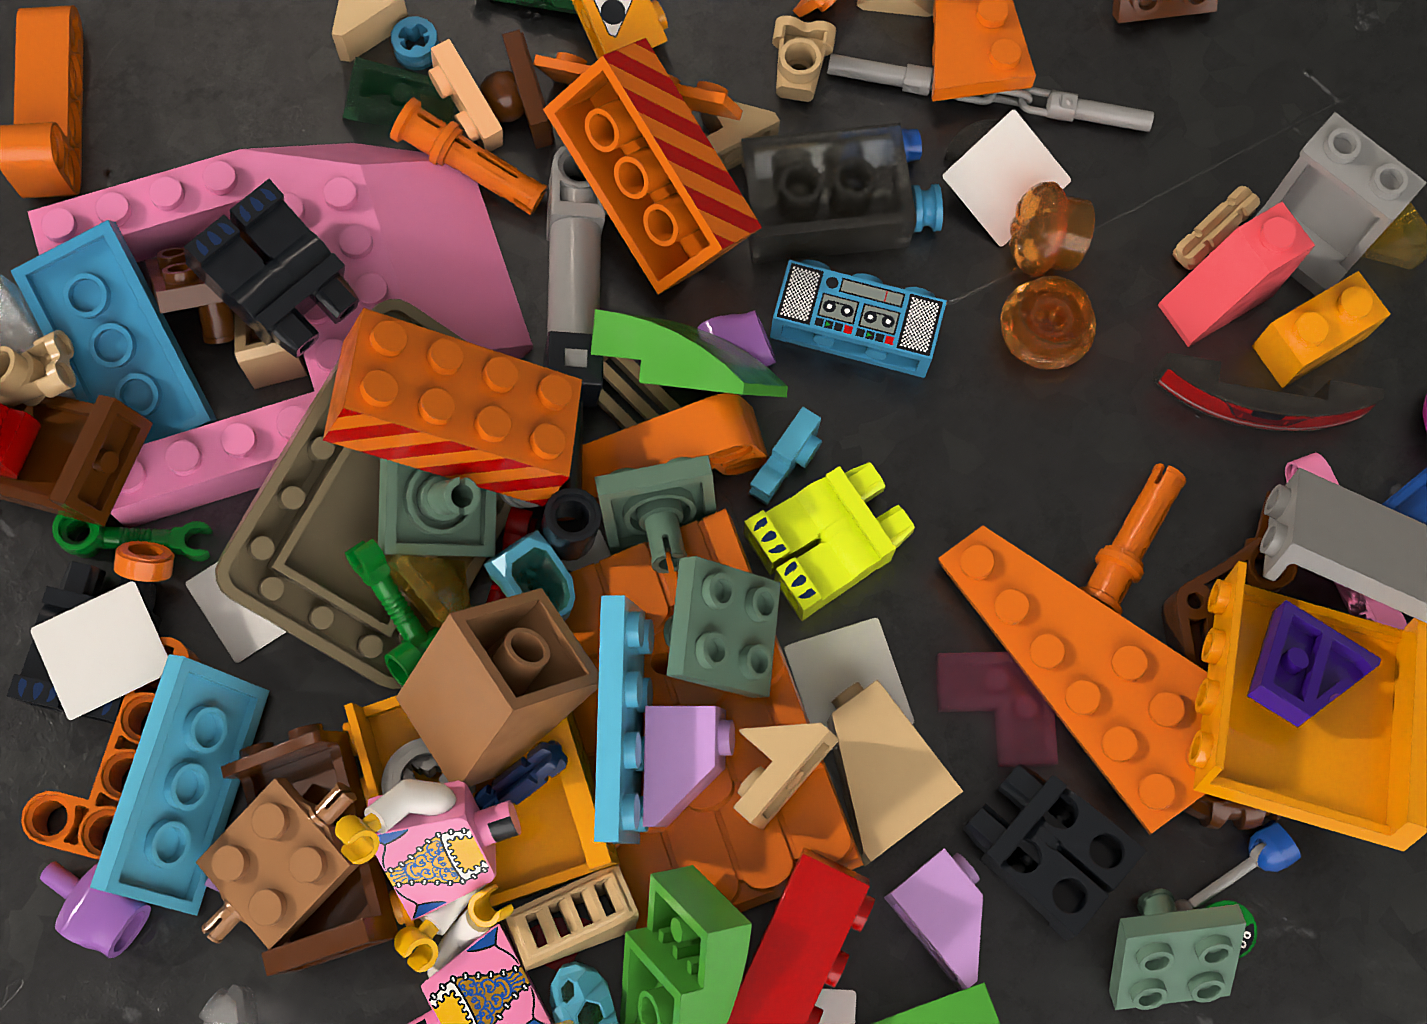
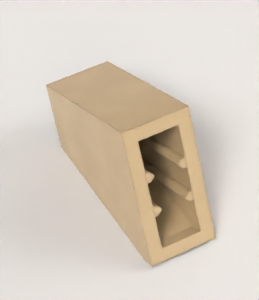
[827,680,963,866]

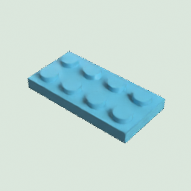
[594,595,654,844]
[90,654,269,916]

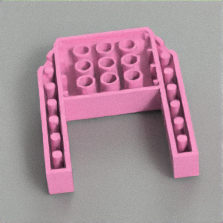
[27,143,533,529]

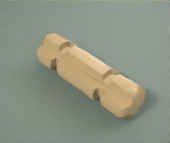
[1173,186,1260,270]

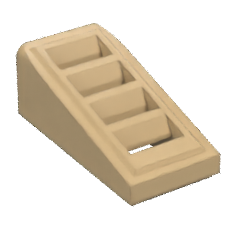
[503,864,639,972]

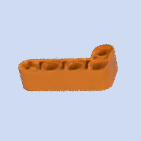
[0,5,83,198]
[557,393,769,521]
[21,637,201,860]

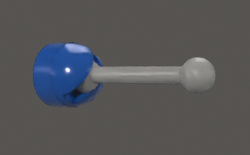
[1174,820,1301,911]

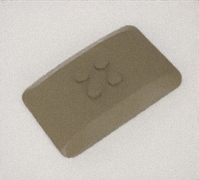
[215,299,512,689]

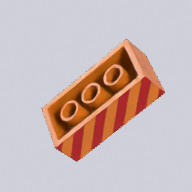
[543,38,762,295]
[323,308,582,506]

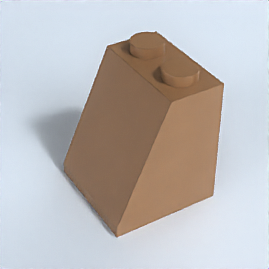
[396,588,599,787]

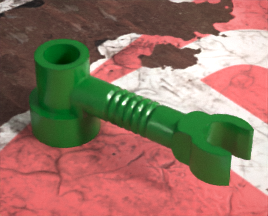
[52,515,213,562]
[345,539,440,687]

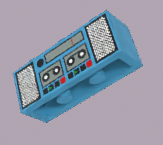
[770,260,947,378]

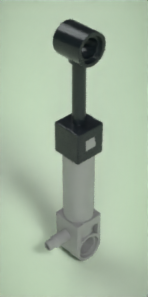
[539,145,608,561]

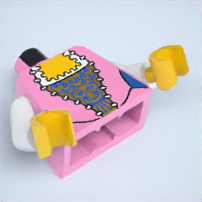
[335,779,521,973]
[407,884,574,1024]

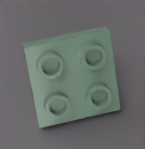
[595,455,717,573]
[378,458,496,557]
[664,556,781,698]
[1109,889,1246,1010]

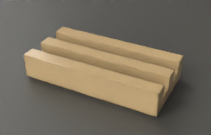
[597,356,681,429]

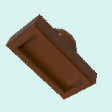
[479,29,555,149]

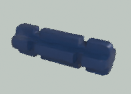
[474,740,568,810]

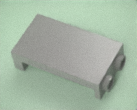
[1254,112,1427,296]
[1260,468,1427,623]

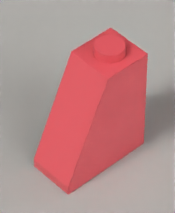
[1158,201,1315,347]

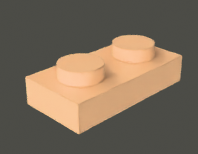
[428,39,503,152]

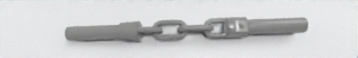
[827,53,1154,132]

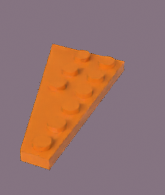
[938,525,1207,835]

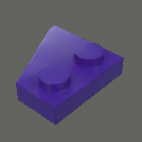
[1247,600,1381,727]

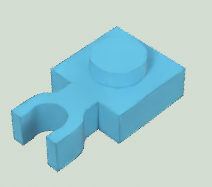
[749,407,822,505]

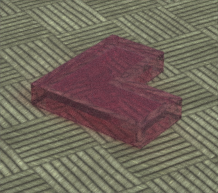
[936,652,1058,767]

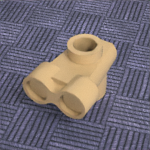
[772,16,836,102]
[0,330,76,408]

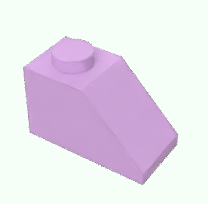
[643,706,735,827]
[884,848,983,990]

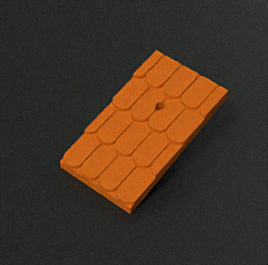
[524,508,864,929]

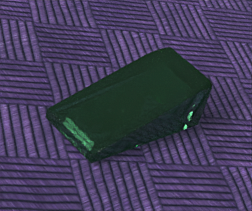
[342,57,455,126]

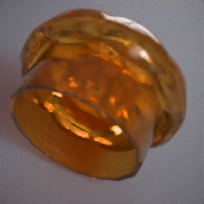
[1009,181,1095,277]
[1000,276,1096,370]

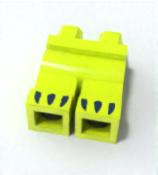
[743,462,915,621]

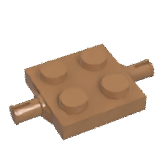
[196,778,360,950]

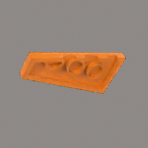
[932,0,1036,102]

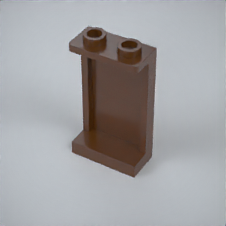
[0,394,153,526]
[221,723,398,976]

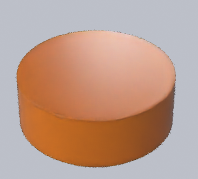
[113,541,175,582]

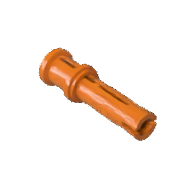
[390,97,548,216]
[1079,463,1187,615]

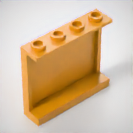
[1189,561,1427,852]
[342,695,621,928]

